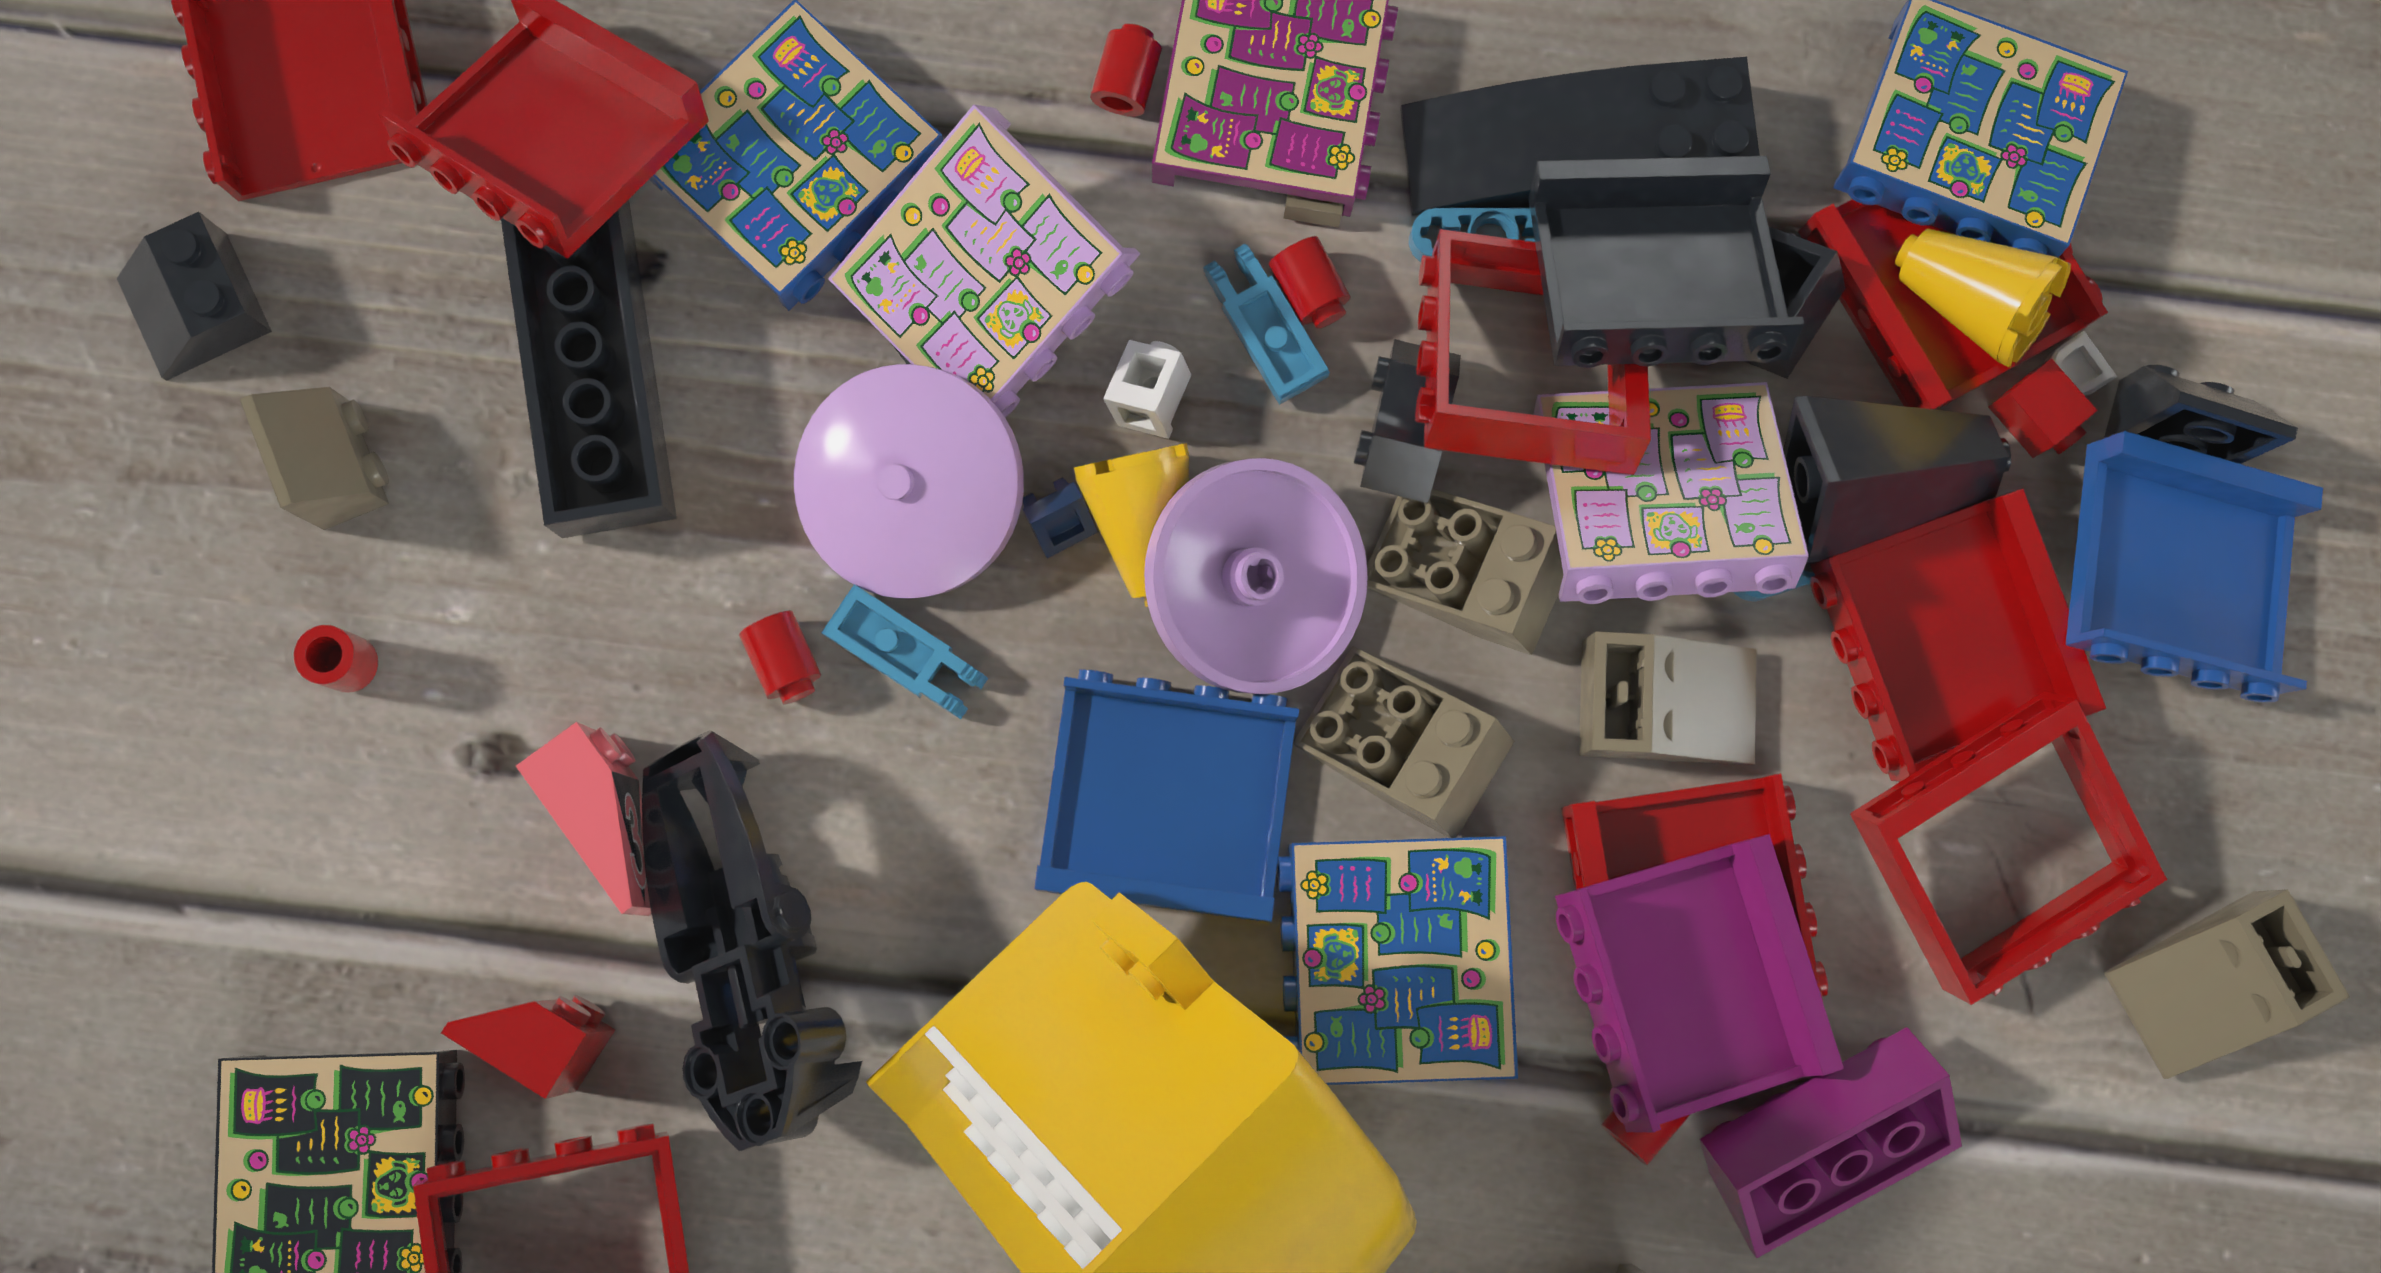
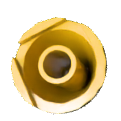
[1895,229,2071,367]
[1073,443,1189,607]

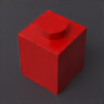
[1988,358,2098,458]

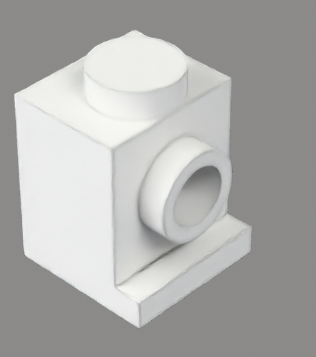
[1103,340,1191,439]

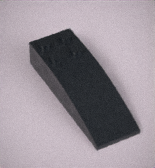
[1400,56,1760,216]

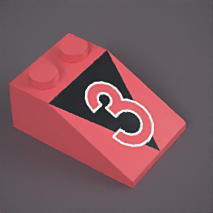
[516,722,651,916]

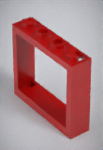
[1415,229,1651,475]
[1850,691,2167,1005]
[413,1124,689,1273]

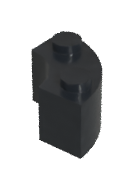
[1353,339,1461,503]

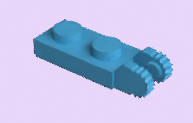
[1203,244,1330,405]
[821,584,988,719]

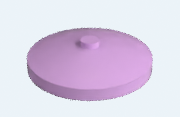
[794,364,1024,598]
[1144,458,1368,694]

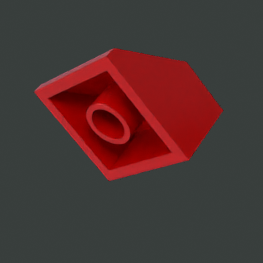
[441,995,615,1099]

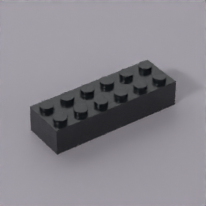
[501,200,677,538]

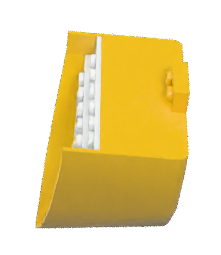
[866,882,1417,1273]

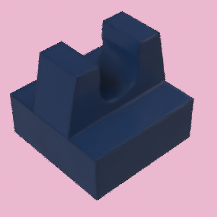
[1022,477,1098,558]

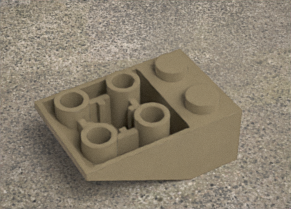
[1367,489,1564,655]
[1579,631,1757,765]
[1293,646,1515,838]
[2104,889,2350,1079]

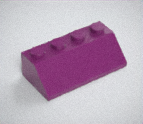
[1699,1027,1962,1258]

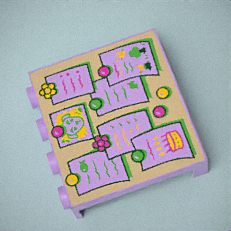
[828,104,1140,418]
[1533,382,1809,604]

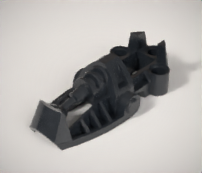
[642,730,862,1151]

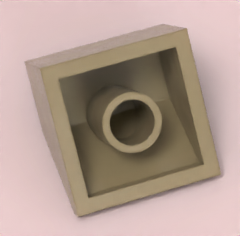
[240,387,389,530]

